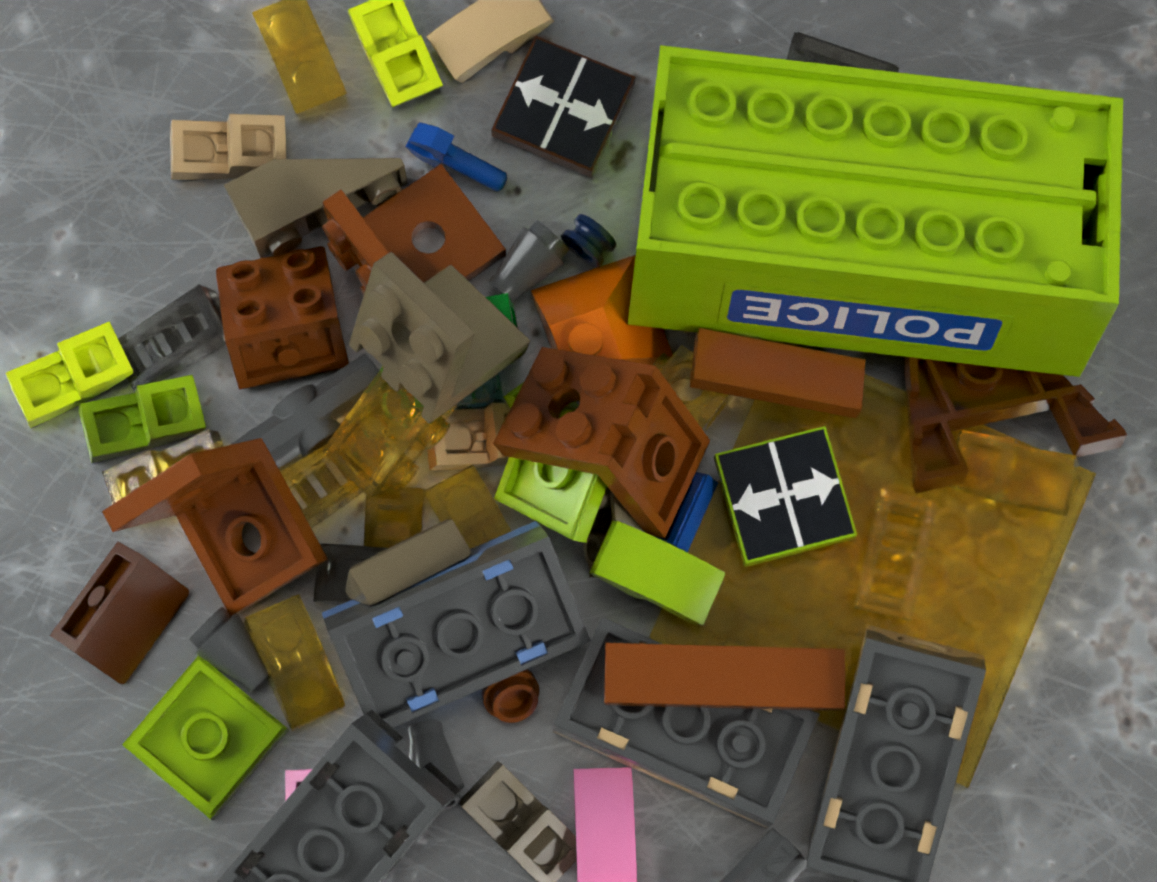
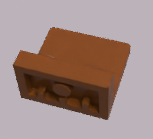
[216,246,349,390]

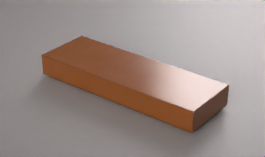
[690,328,866,418]

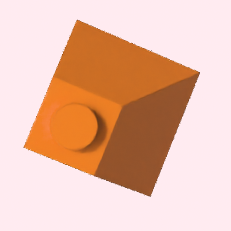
[531,255,673,365]

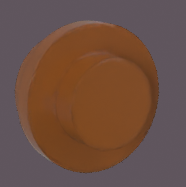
[481,669,540,723]

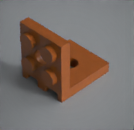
[322,164,506,296]
[493,347,711,538]
[102,438,328,616]

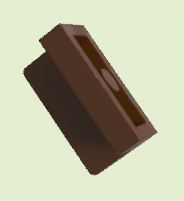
[49,541,189,684]

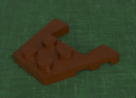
[904,357,1127,493]

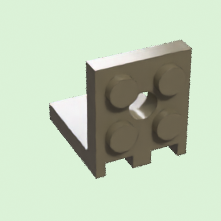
[349,252,531,424]

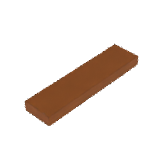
[604,643,845,711]

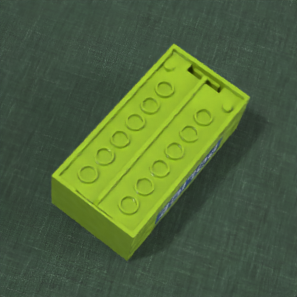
[628,45,1123,377]

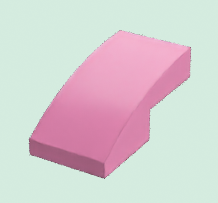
[573,767,637,882]

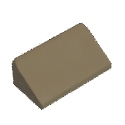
[345,519,471,606]

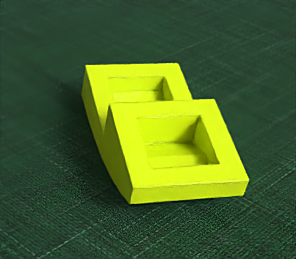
[348,0,443,108]
[5,321,133,428]

